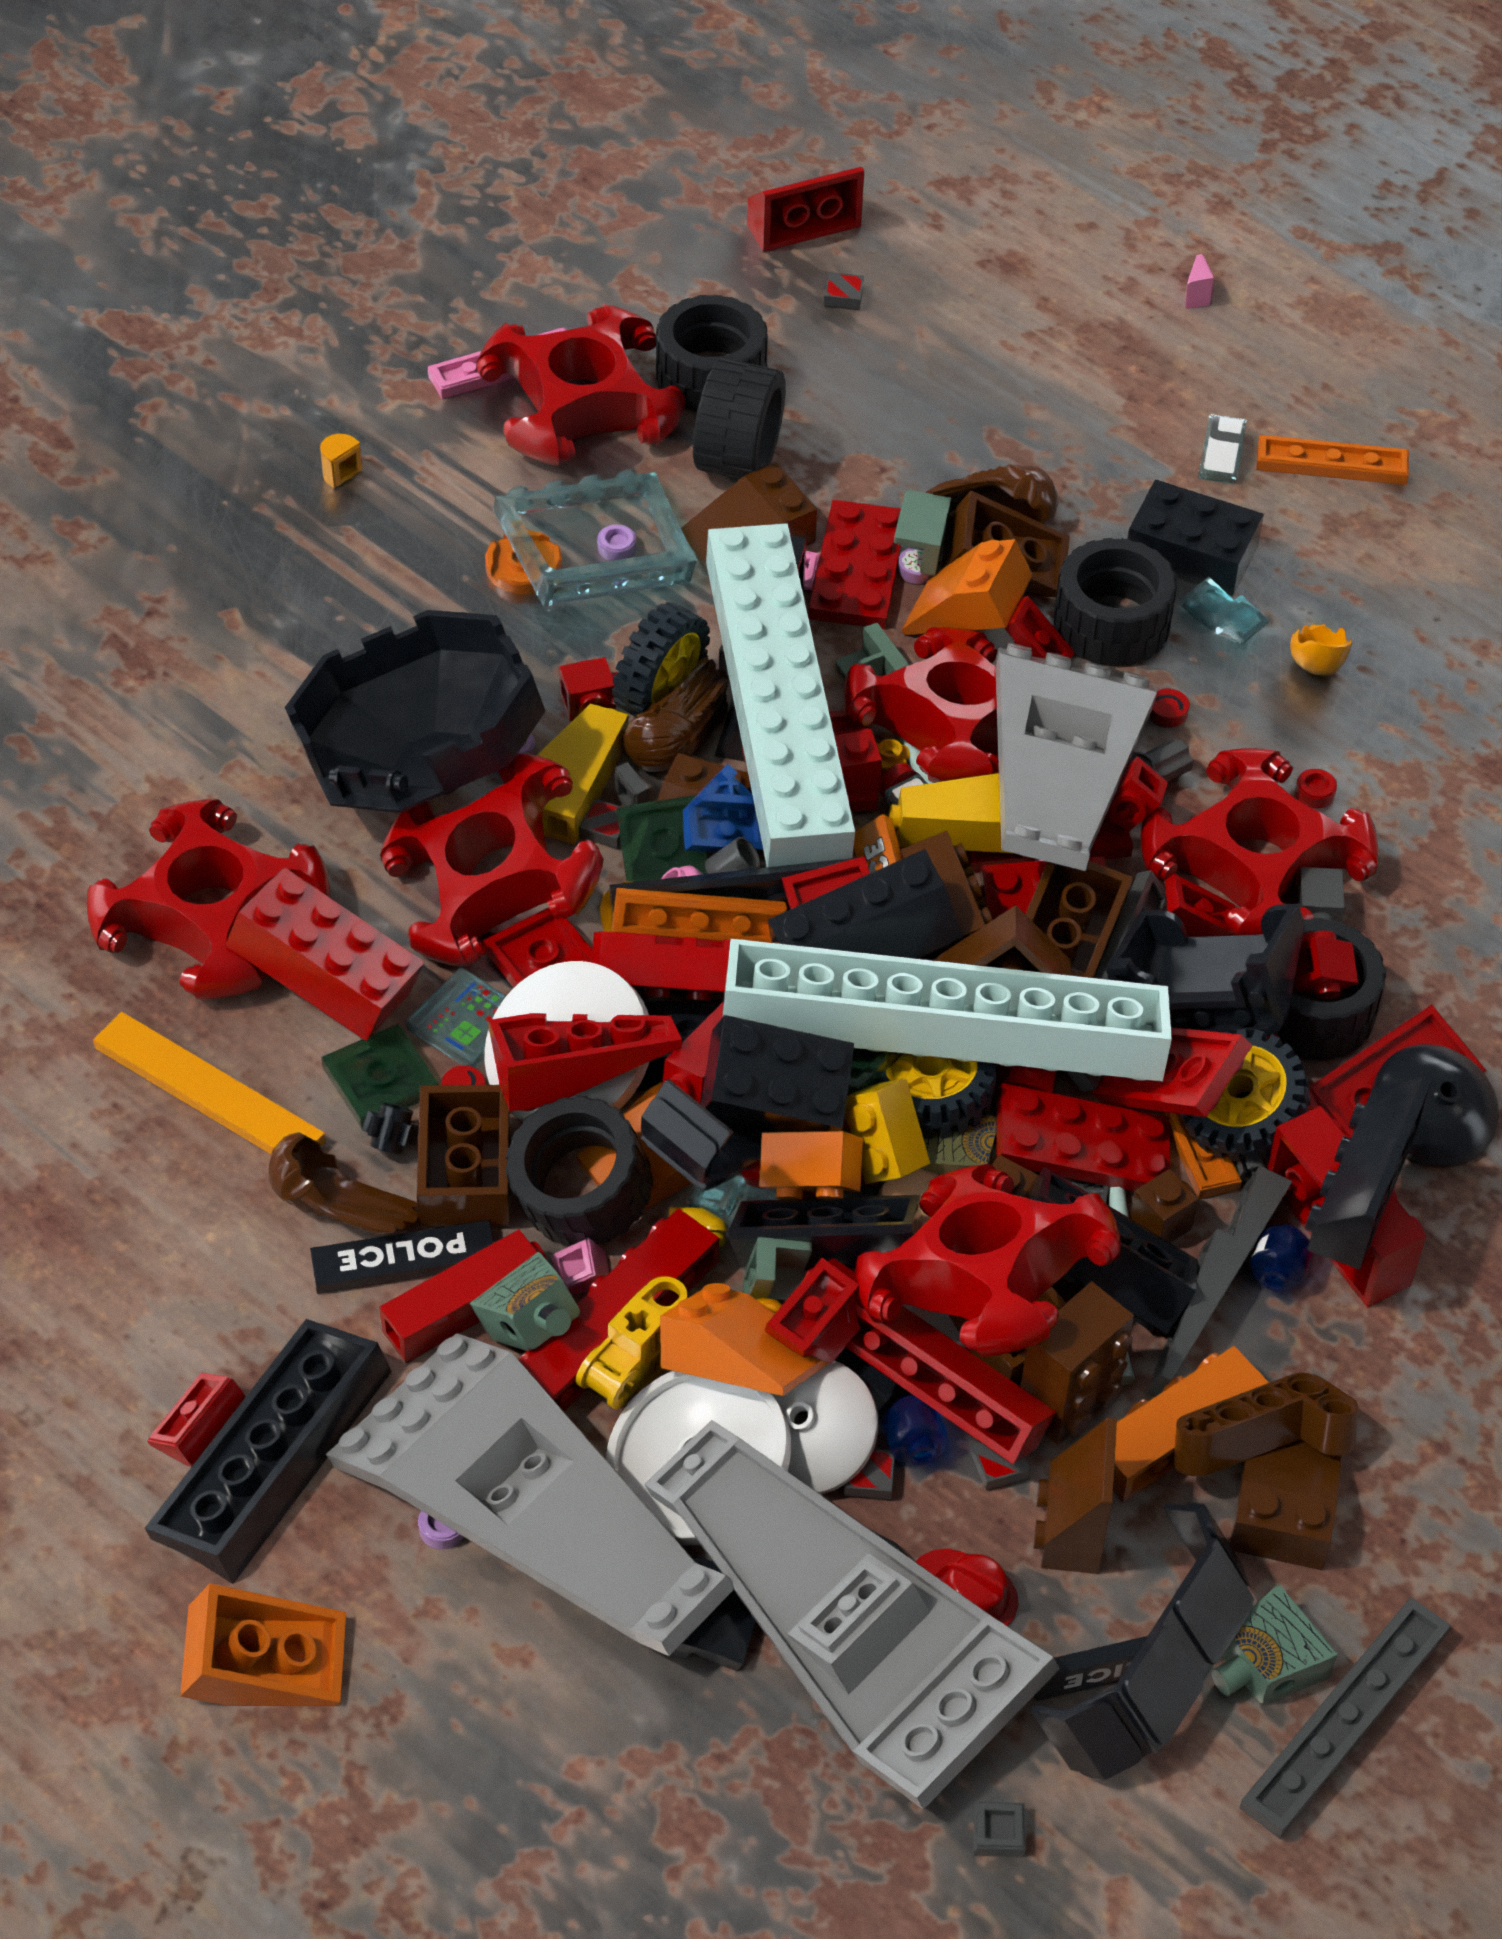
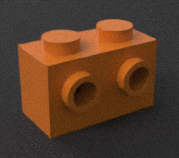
[759,1131,863,1200]

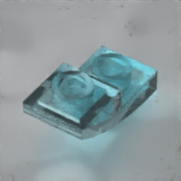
[1179,577,1269,645]

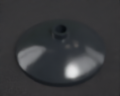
[1371,1044,1499,1168]

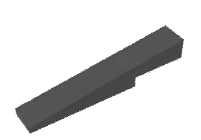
[1146,1166,1292,1397]

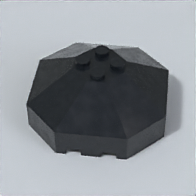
[284,610,546,813]

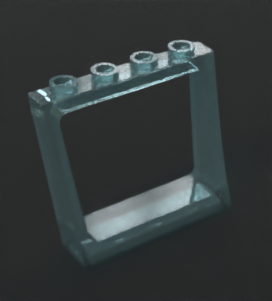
[493,469,697,606]

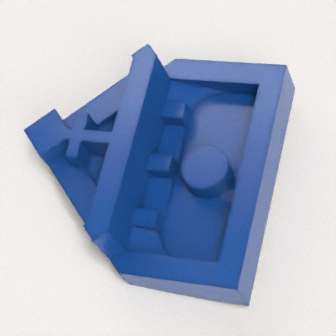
[683,764,764,855]

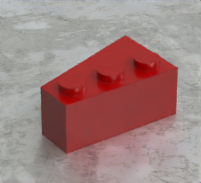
[592,931,731,1001]

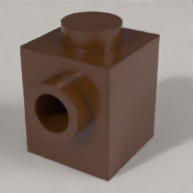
[1130,1169,1198,1243]

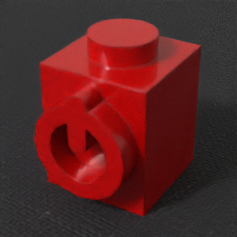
[559,657,617,722]
[1106,756,1168,833]
[1293,930,1358,1000]

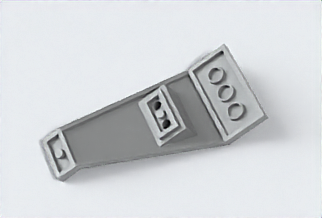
[995,643,1157,871]
[326,1333,734,1656]
[644,1420,1060,1810]

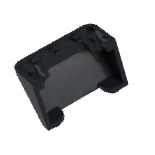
[1105,904,1305,1036]

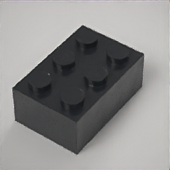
[1127,479,1264,597]
[701,1015,854,1132]

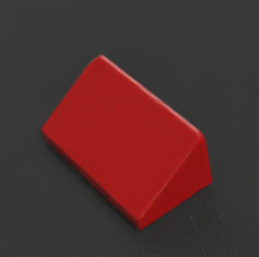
[147,1372,246,1467]

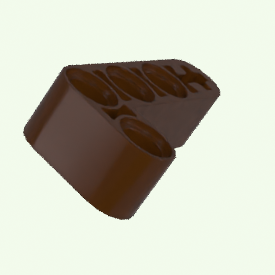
[1174,1373,1359,1476]

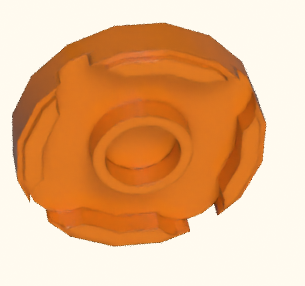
[485,530,562,595]

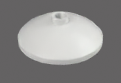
[772,1361,879,1495]

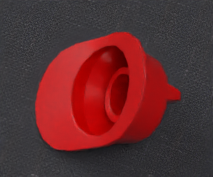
[915,1548,1019,1626]

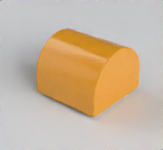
[320,434,362,488]

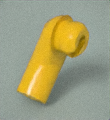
[669,1207,728,1246]

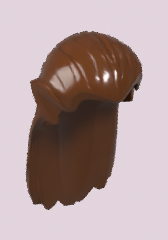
[926,464,1059,525]
[623,655,729,772]
[269,1132,419,1235]

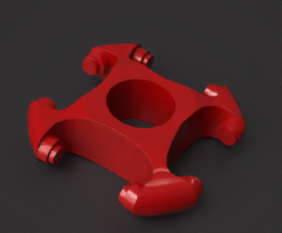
[476,304,686,466]
[843,627,999,783]
[1140,748,1379,935]
[380,753,604,968]
[86,799,330,999]
[855,1164,1121,1357]

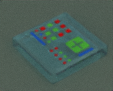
[406,967,506,1068]

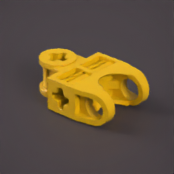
[576,1276,687,1410]

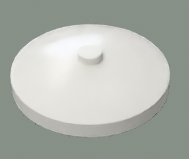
[485,961,649,1121]
[606,1371,792,1546]

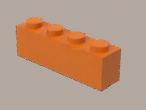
[1113,1346,1269,1502]

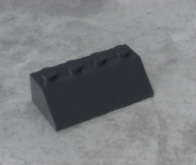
[768,849,963,959]
[1305,1077,1432,1270]
[1027,1167,1198,1334]
[729,1195,923,1270]

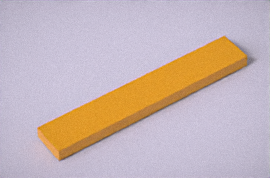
[93,1011,326,1154]

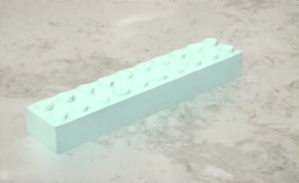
[706,523,855,867]
[722,939,1172,1081]

